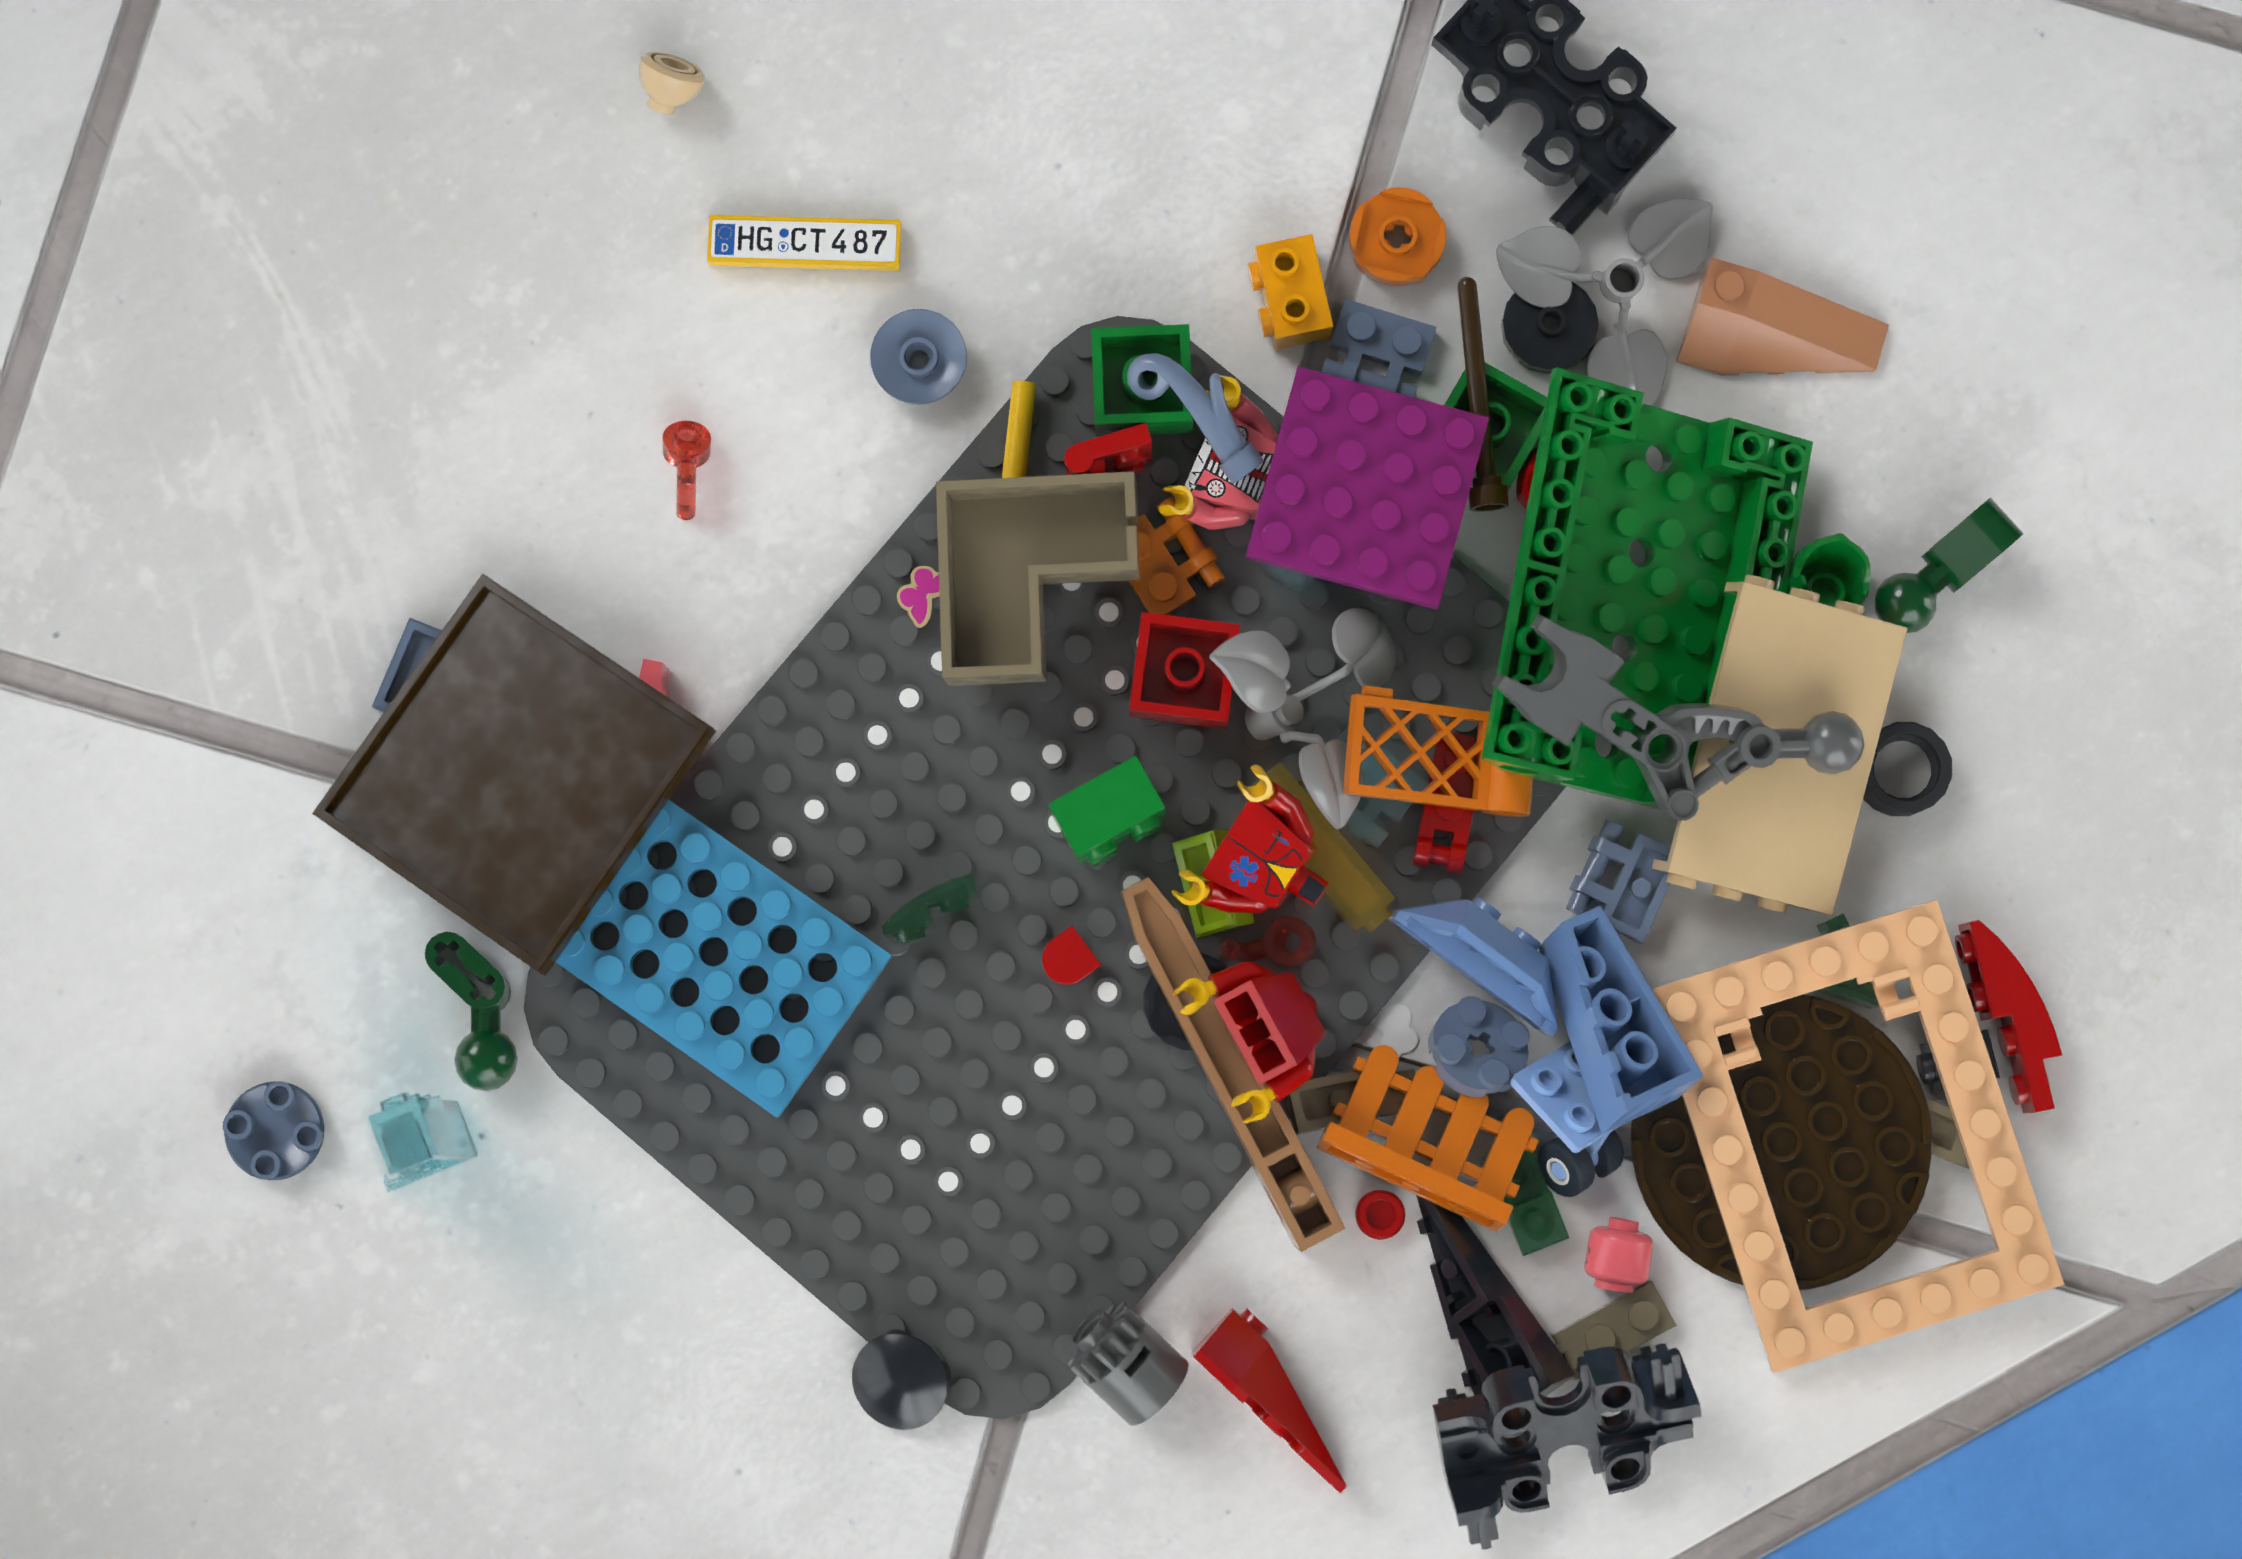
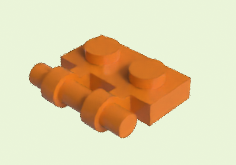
[1128,496,1225,615]

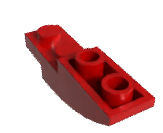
[1955,920,2062,1113]

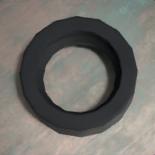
[1863,722,1952,816]

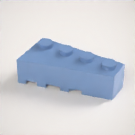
[1538,906,1704,1134]

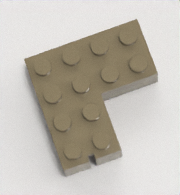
[936,472,1141,686]

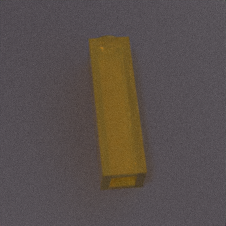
[1241,762,1395,933]

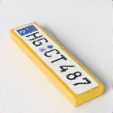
[707,215,902,271]

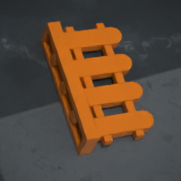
[1316,1045,1539,1232]

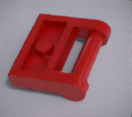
[1064,423,1152,475]

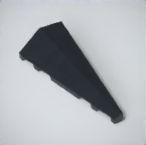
[1416,1195,1576,1396]

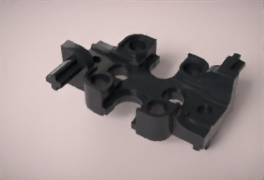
[1431,0,1677,236]
[1432,1343,1701,1550]

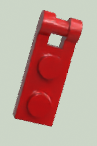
[1412,732,1477,874]

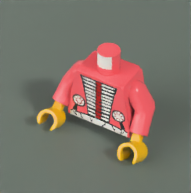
[1159,375,1279,530]

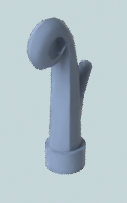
[1127,353,1264,484]

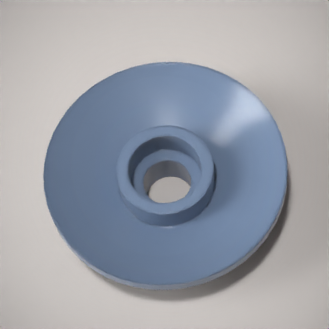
[870,309,967,405]

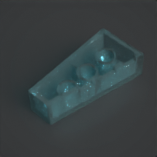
[366,1092,479,1193]

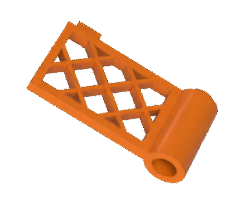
[1343,685,1533,817]

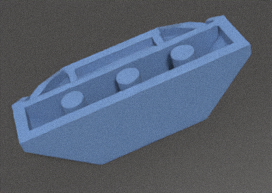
[1386,897,1558,1036]

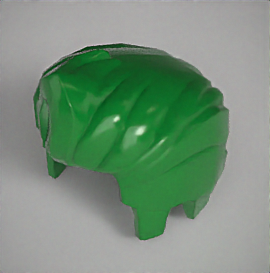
[1787,533,1871,607]

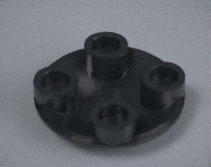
[852,1329,951,1430]

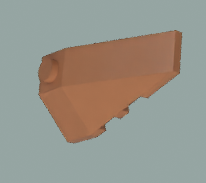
[1676,257,1889,376]

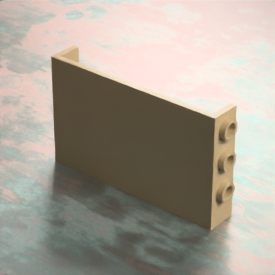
[1652,575,1907,916]

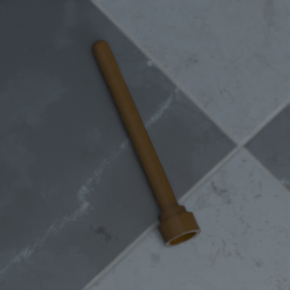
[1457,277,1509,512]

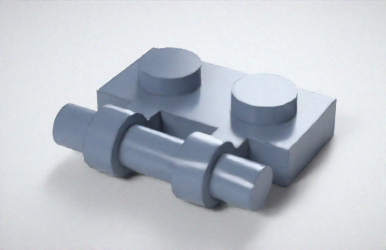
[1321,299,1437,397]
[1566,820,1671,944]

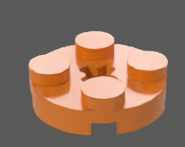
[1349,187,1446,286]

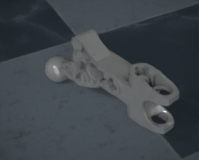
[1491,614,1865,821]

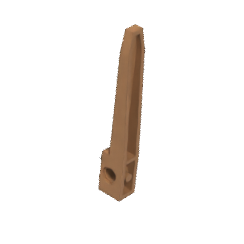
[1121,877,1345,1252]

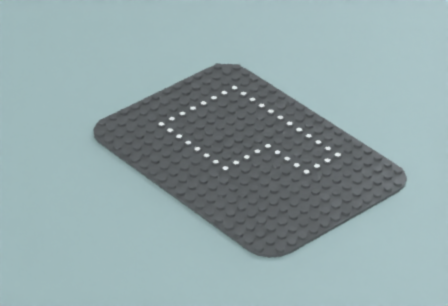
[524,316,1566,1419]

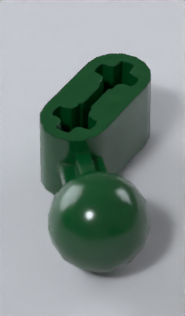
[1875,497,2024,633]
[424,932,518,1091]

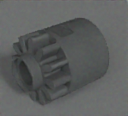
[1066,1302,1189,1426]

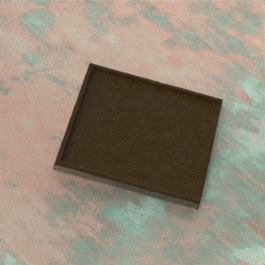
[312,573,716,976]

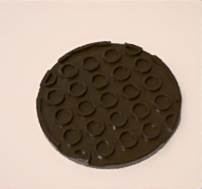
[1630,994,1933,1290]

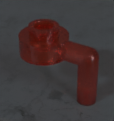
[662,420,711,520]
[1221,916,1316,967]

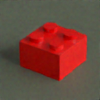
[1129,612,1240,729]

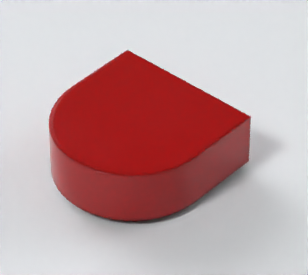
[1042,925,1101,985]

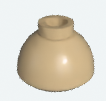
[639,52,706,114]

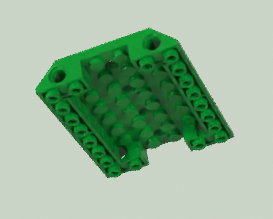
[1481,367,1813,809]

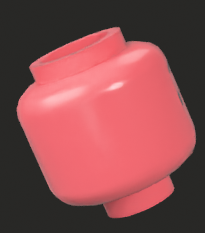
[1584,1217,1653,1293]

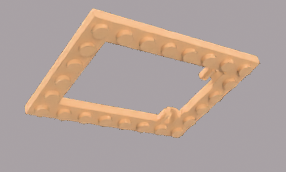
[1651,900,2065,1373]

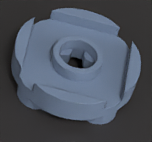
[1428,996,1530,1097]

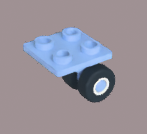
[1510,1041,1624,1197]

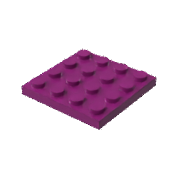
[1245,366,1489,610]

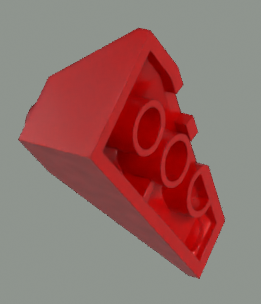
[1192,1308,1347,1493]

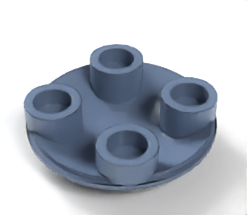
[223,1081,325,1180]

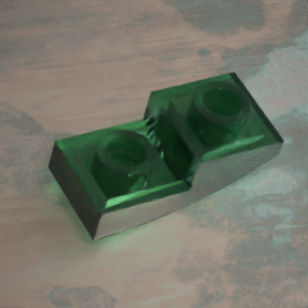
[882,874,978,945]
[1482,1150,1569,1256]

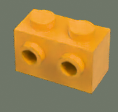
[1247,234,1333,350]

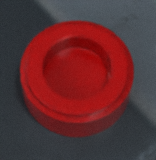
[1355,1190,1405,1240]

